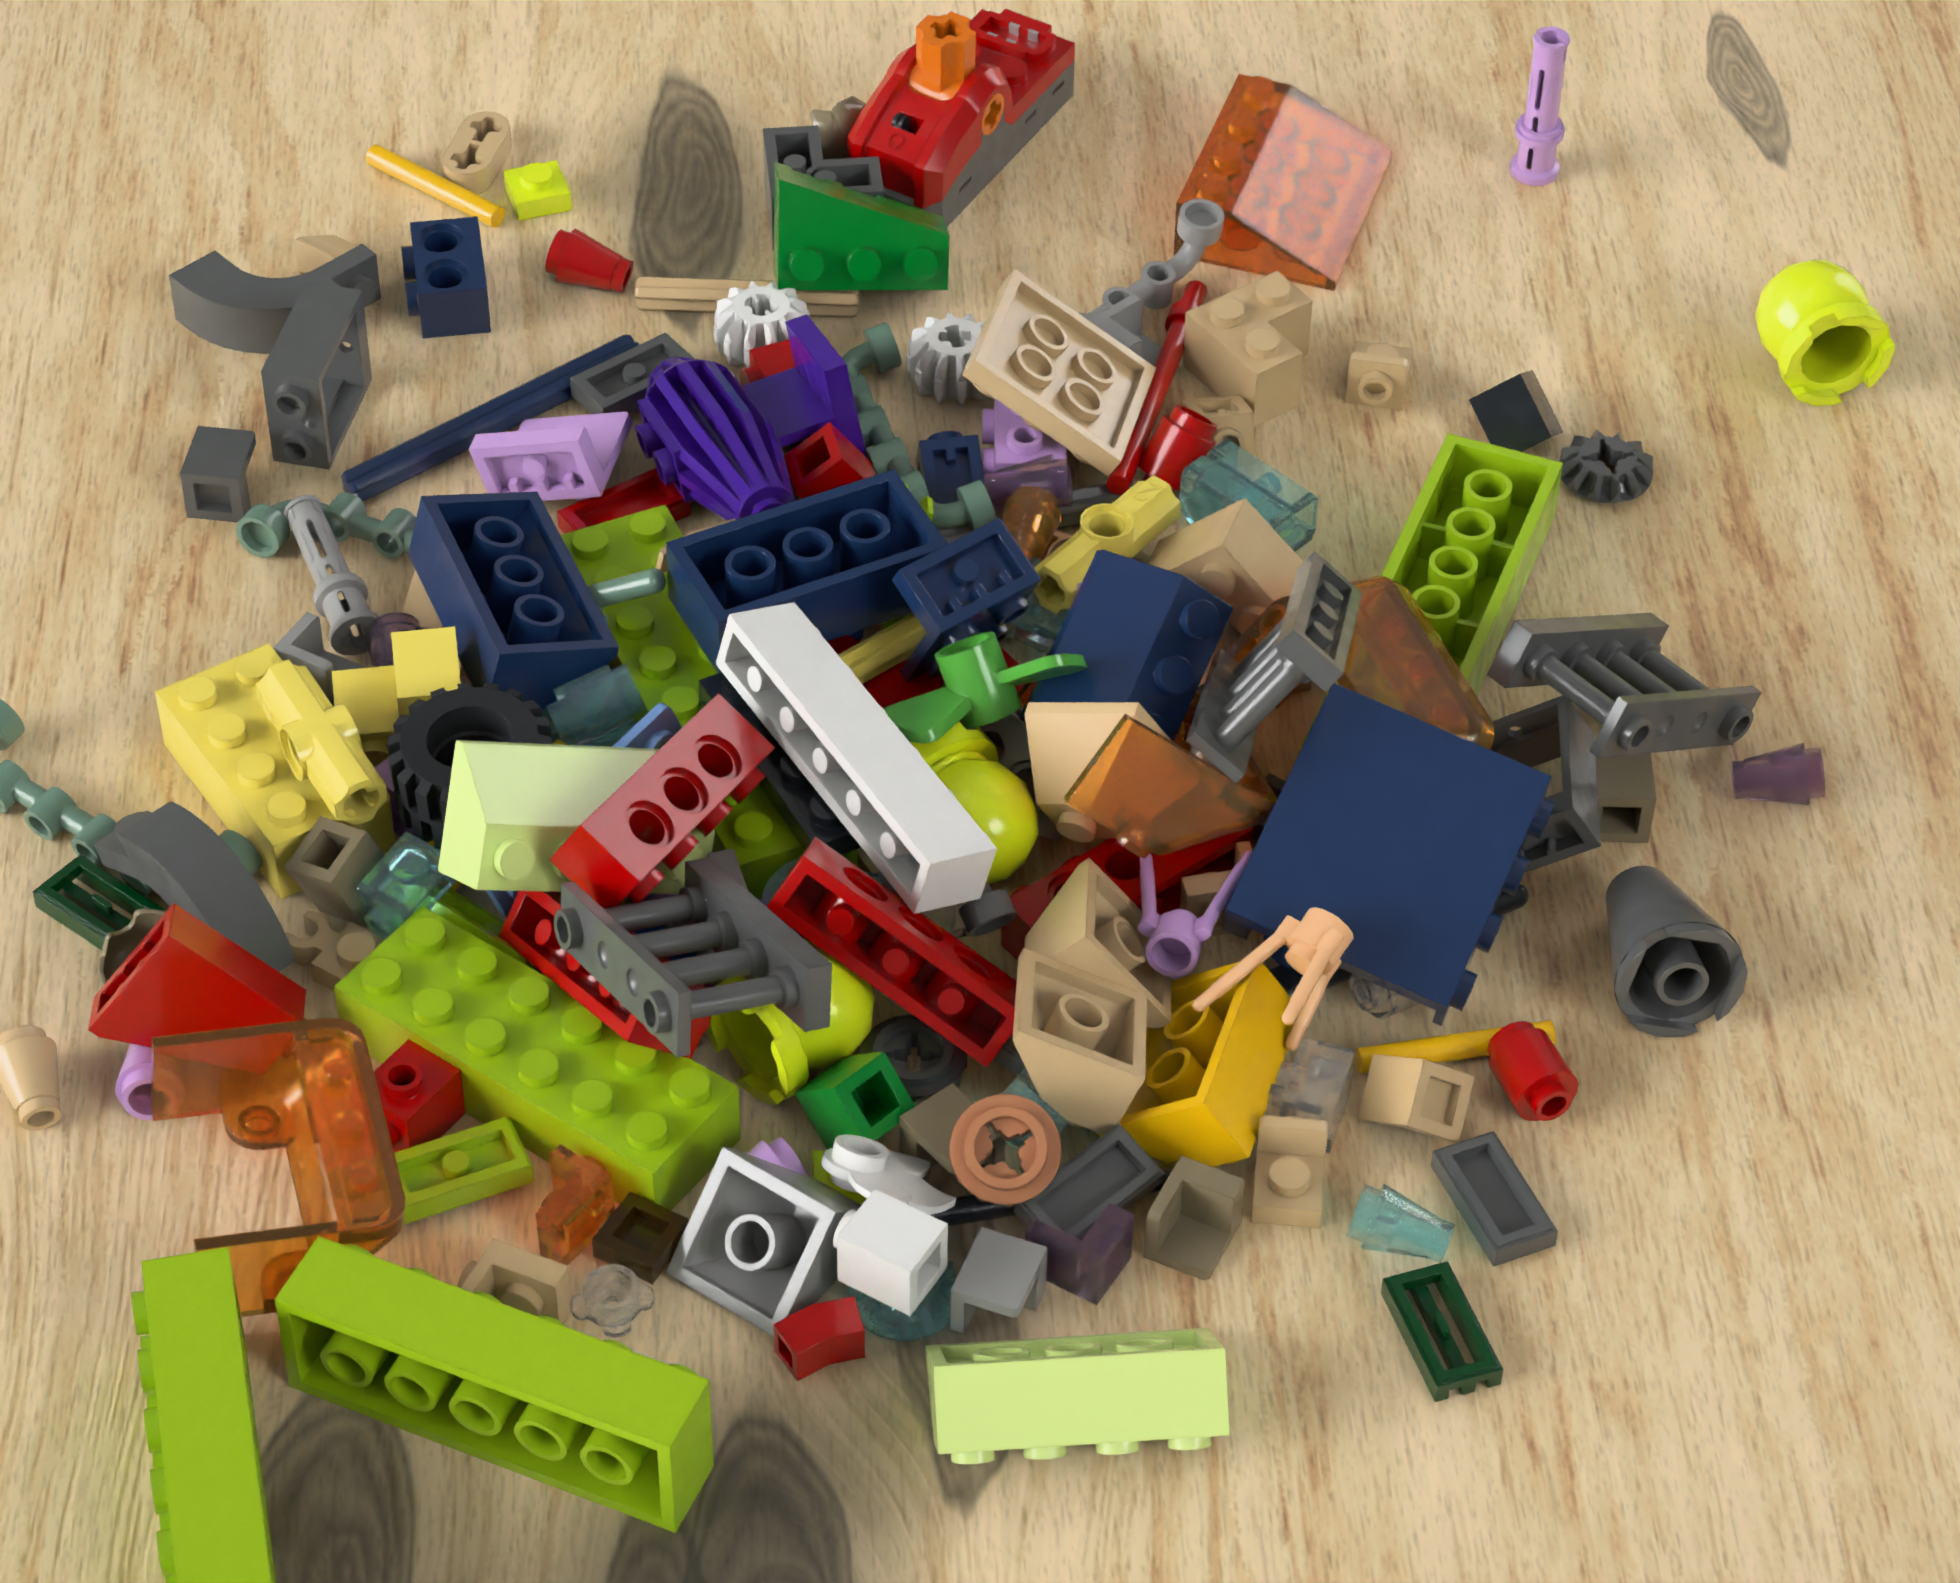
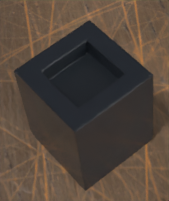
[1469,370,1563,452]

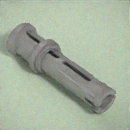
[284,495,384,656]

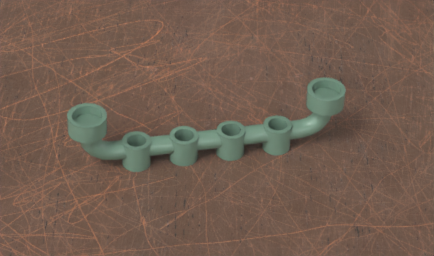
[842,322,996,532]
[236,492,416,558]
[0,699,263,896]

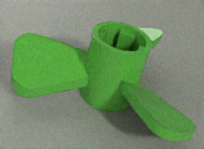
[884,632,1088,743]

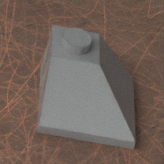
[665,1147,861,1337]

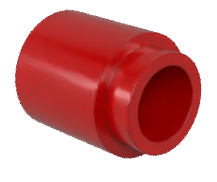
[1138,404,1218,495]
[1487,1021,1578,1121]

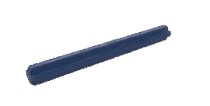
[341,335,639,502]

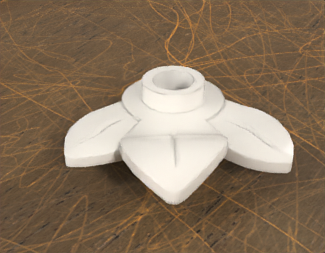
[821,1134,956,1214]

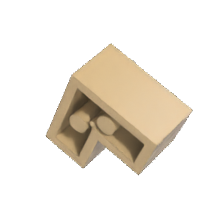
[1183,271,1313,427]
[1147,498,1304,645]

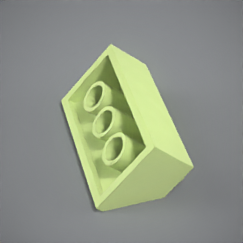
[438,740,715,894]
[925,1328,1230,1464]

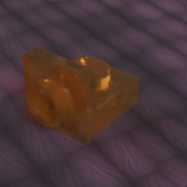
[535,1144,615,1266]

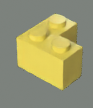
[332,626,461,768]

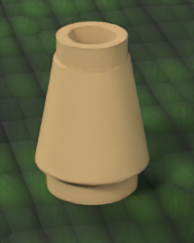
[0,1025,62,1131]

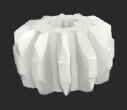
[714,281,810,367]
[907,311,985,406]

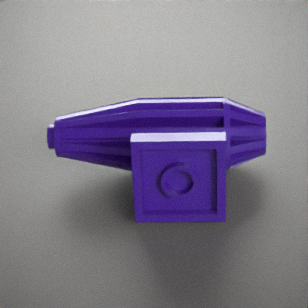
[635,314,867,521]

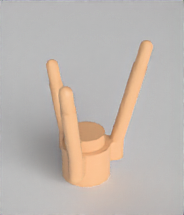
[1193,907,1354,1051]

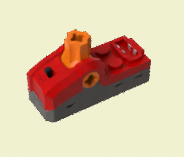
[847,9,1075,227]

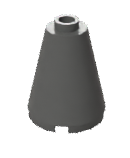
[1606,866,1748,1037]

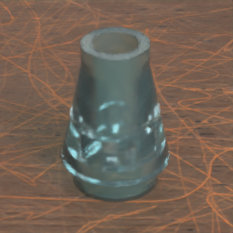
[1346,1183,1455,1263]

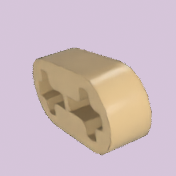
[442,111,512,195]

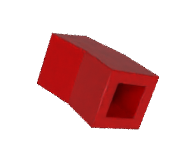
[773,1296,865,1381]

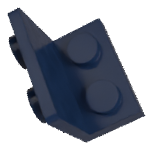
[892,517,1041,682]

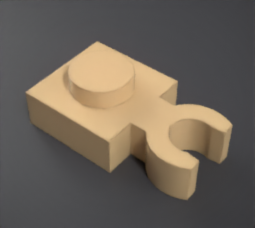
[285,911,385,991]

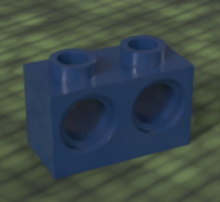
[401,216,491,339]

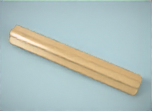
[635,276,860,318]

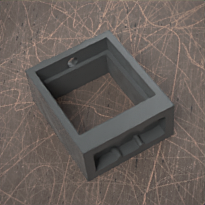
[261,282,372,470]
[1456,695,1601,873]

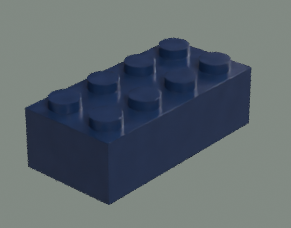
[666,469,948,673]

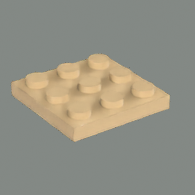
[962,269,1156,476]

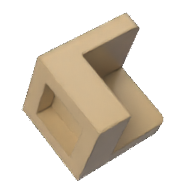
[1358,1054,1475,1143]

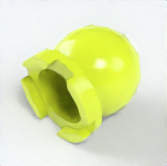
[1755,259,1895,406]
[910,721,1038,884]
[706,937,875,1106]

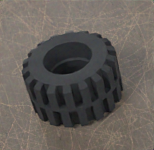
[387,682,553,851]

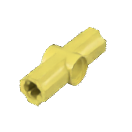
[1033,475,1181,614]
[255,659,388,826]

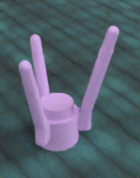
[1138,850,1253,980]

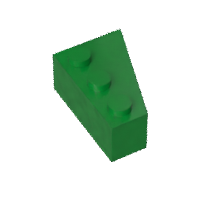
[773,162,949,290]

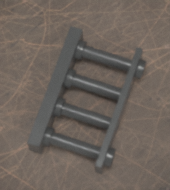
[1186,551,1362,784]
[1487,613,1762,758]
[554,857,832,1057]

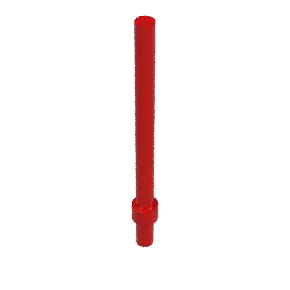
[1106,280,1207,495]

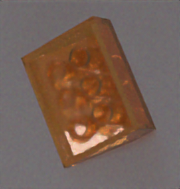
[1173,74,1393,291]

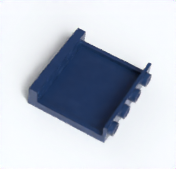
[1223,683,1555,1026]

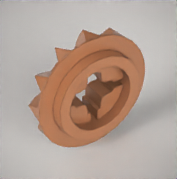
[949,1094,1061,1207]

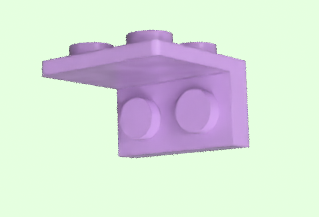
[469,412,632,501]

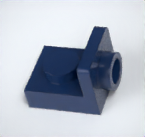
[916,431,986,504]

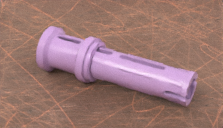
[1510,26,1570,186]

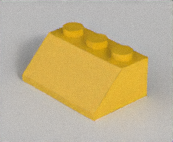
[1096,961,1294,1167]

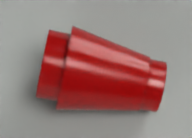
[545,229,634,293]

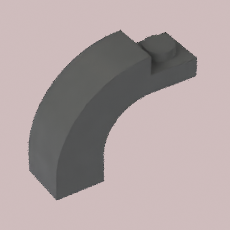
[169,244,381,354]
[94,801,296,972]

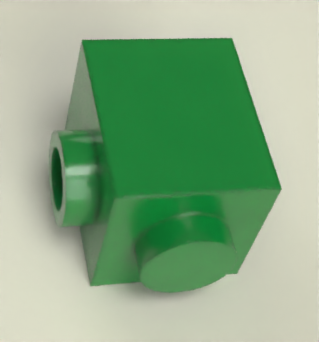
[794,1051,915,1149]

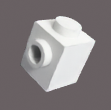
[833,1189,948,1316]

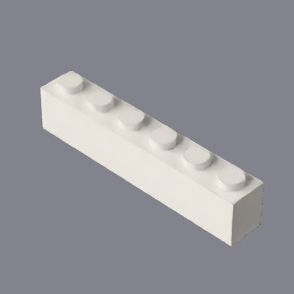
[716,602,997,914]

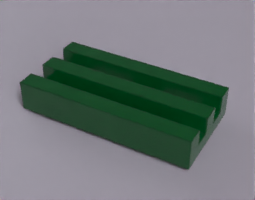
[33,854,167,950]
[1381,1261,1503,1402]

